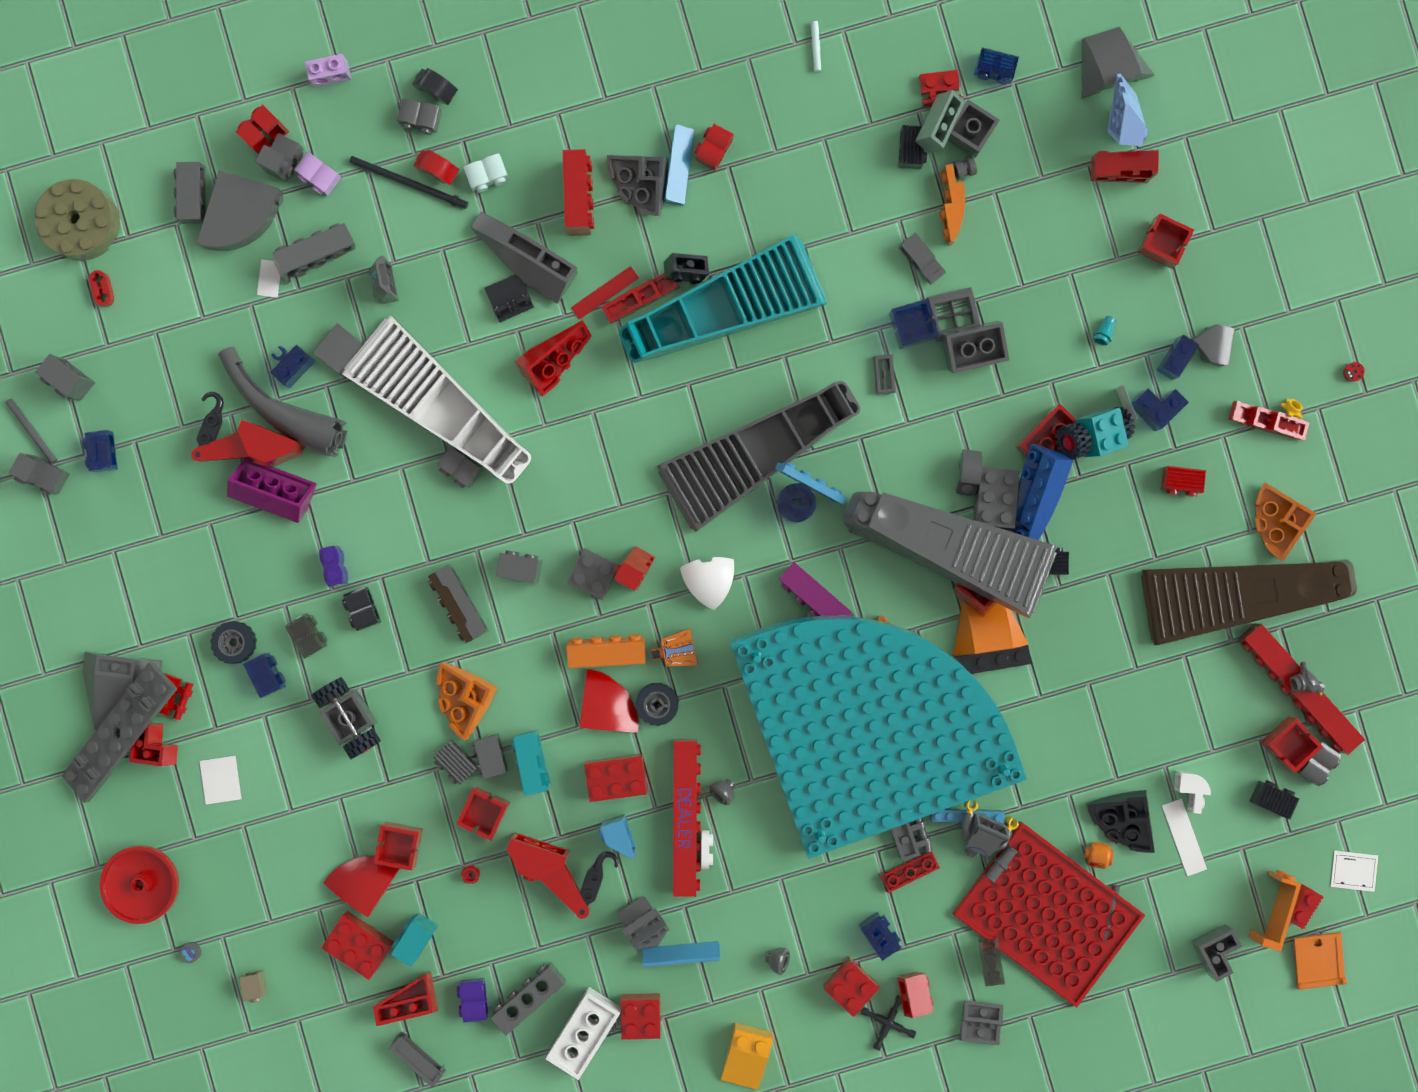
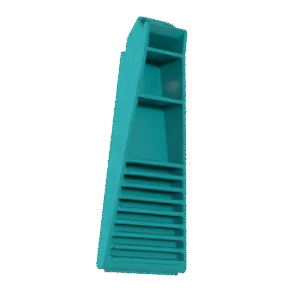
[619,234,827,363]

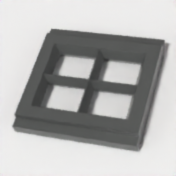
[926,287,980,342]

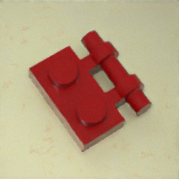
[919,70,961,107]
[159,673,194,720]

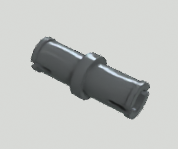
[985,845,1017,883]

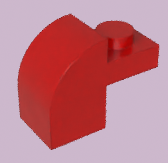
[413,149,459,185]

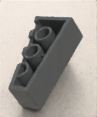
[273,223,355,285]

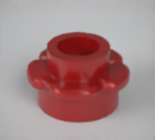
[461,865,480,884]

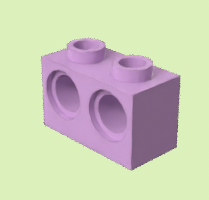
[305,54,352,87]

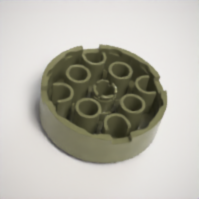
[35,179,120,260]

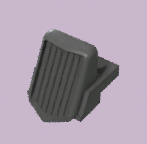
[618,897,670,951]

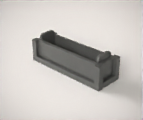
[389,1032,446,1088]

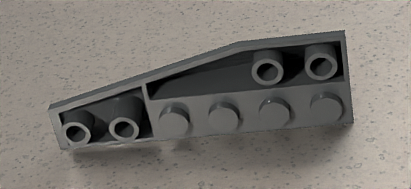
[471,212,578,304]

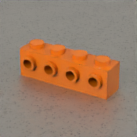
[566,634,646,668]

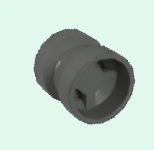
[952,156,977,180]

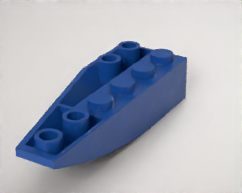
[1011,444,1073,540]

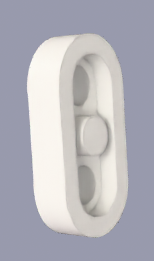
[701,830,713,869]

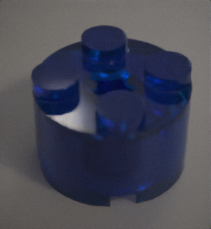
[777,483,816,523]

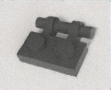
[891,818,932,862]

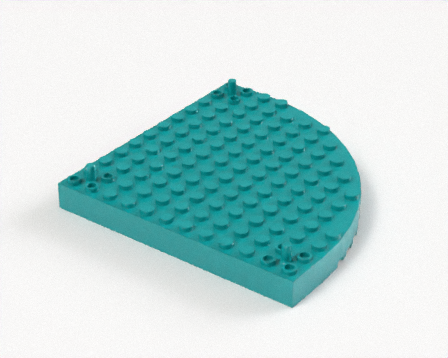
[729,615,1027,859]

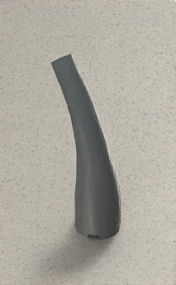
[218,347,347,458]

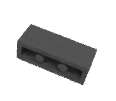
[174,162,206,224]

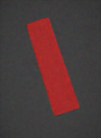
[571,266,639,319]

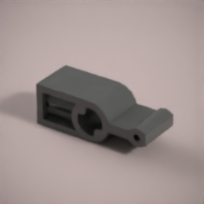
[899,232,946,285]

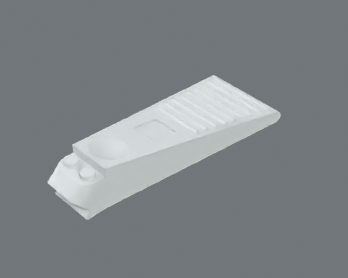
[342,315,531,483]

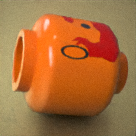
[1084,842,1114,869]

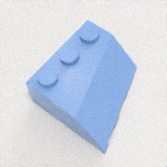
[1107,74,1148,146]

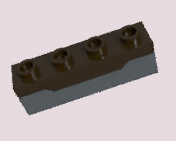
[428,564,489,643]

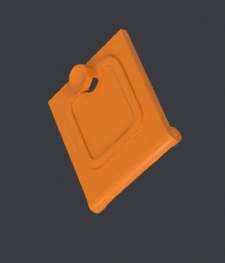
[1293,932,1347,990]

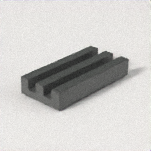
[873,354,896,395]

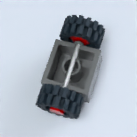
[311,677,381,760]

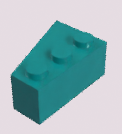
[511,730,551,796]

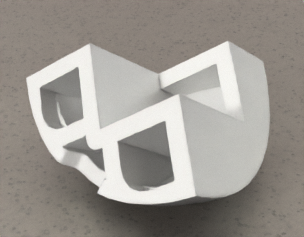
[680,557,734,610]

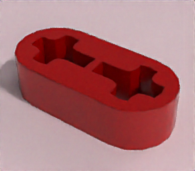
[89,270,114,307]

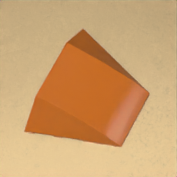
[952,600,1029,656]

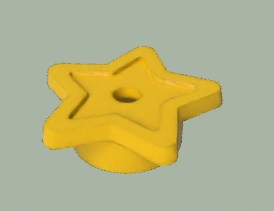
[1280,399,1303,419]

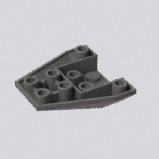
[82,651,162,733]

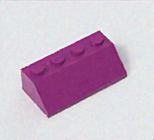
[227,458,317,523]

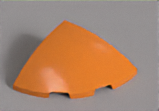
[1255,483,1317,562]
[436,662,498,741]

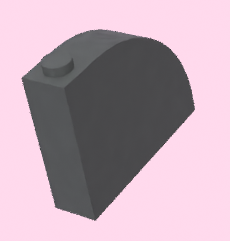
[197,170,283,251]

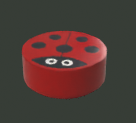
[1343,362,1365,382]

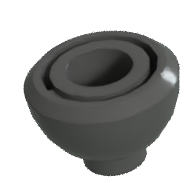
[709,779,735,805]
[765,948,790,975]

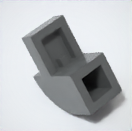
[956,449,982,496]

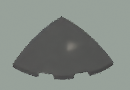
[607,155,668,216]

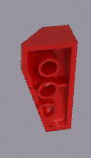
[514,321,592,397]

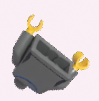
[962,800,1019,858]

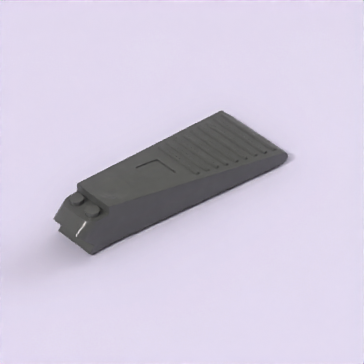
[657,381,860,532]
[843,491,1057,618]

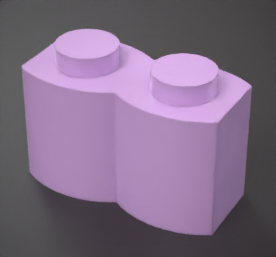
[294,152,341,196]

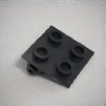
[484,274,534,323]

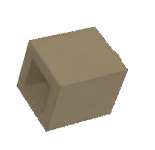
[239,970,267,1002]

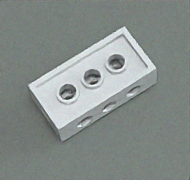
[546,987,621,1080]

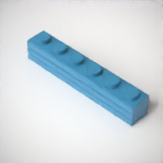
[930,809,1004,824]

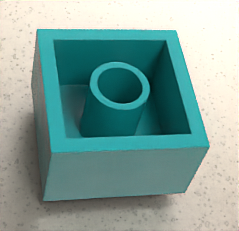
[391,913,439,967]

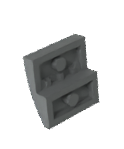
[313,323,364,379]
[960,1000,1003,1045]

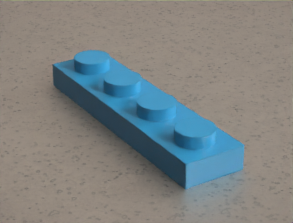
[775,462,847,505]

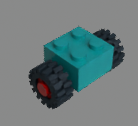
[1055,407,1135,460]

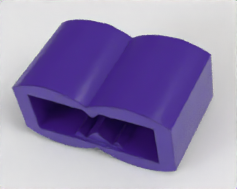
[319,546,348,586]
[457,978,488,1022]

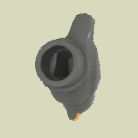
[1290,662,1325,696]

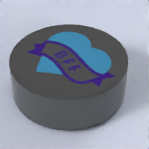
[180,942,201,963]

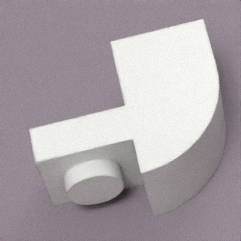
[1174,771,1211,814]

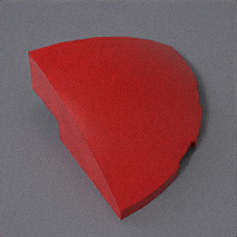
[579,669,639,732]
[324,855,400,917]

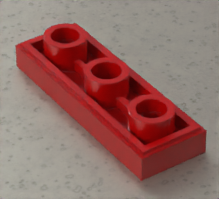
[879,851,940,893]

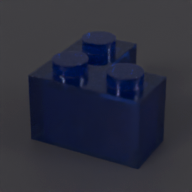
[1131,388,1189,431]

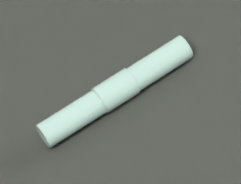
[811,21,821,72]

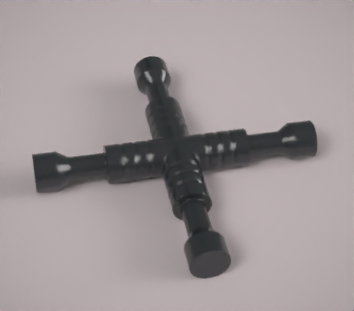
[861,995,916,1051]

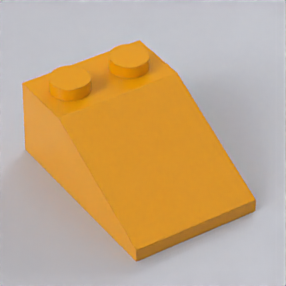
[721,1023,773,1090]

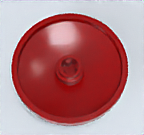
[100,845,179,924]

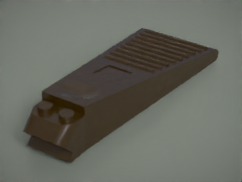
[1141,559,1357,646]

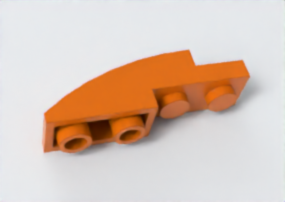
[939,164,965,246]

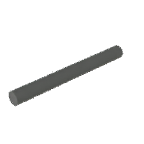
[5,398,57,464]

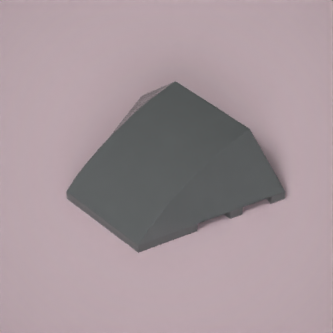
[1082,27,1154,99]

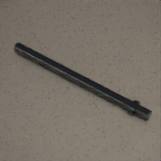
[349,156,469,209]

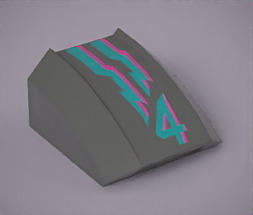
[369,256,399,304]

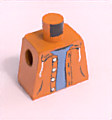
[651,628,698,666]

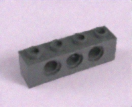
[491,963,566,1036]

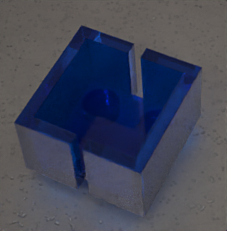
[889,298,939,349]

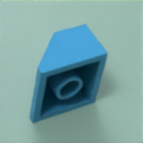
[599,814,637,858]

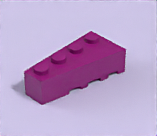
[779,562,855,617]

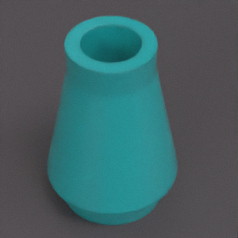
[1093,316,1116,346]

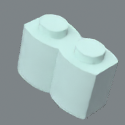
[464,154,509,193]

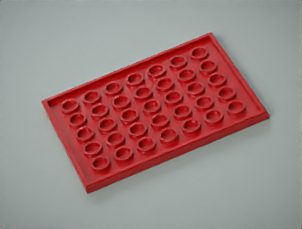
[952,821,1145,1008]

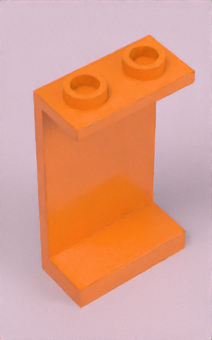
[1249,870,1301,952]

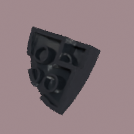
[1087,790,1155,853]

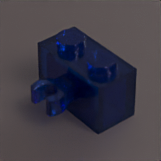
[270,344,316,388]
[859,912,901,961]

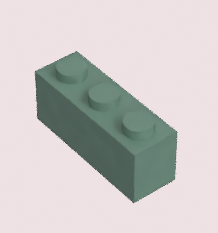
[915,90,965,153]

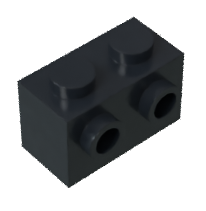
[663,253,709,284]

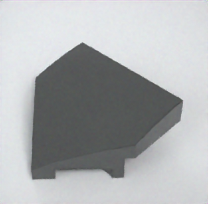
[1191,324,1234,366]

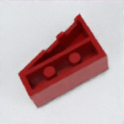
[1091,150,1159,183]
[613,546,655,591]
[373,972,438,1026]

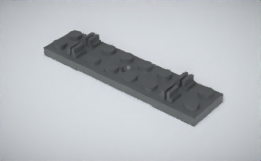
[62,662,177,803]

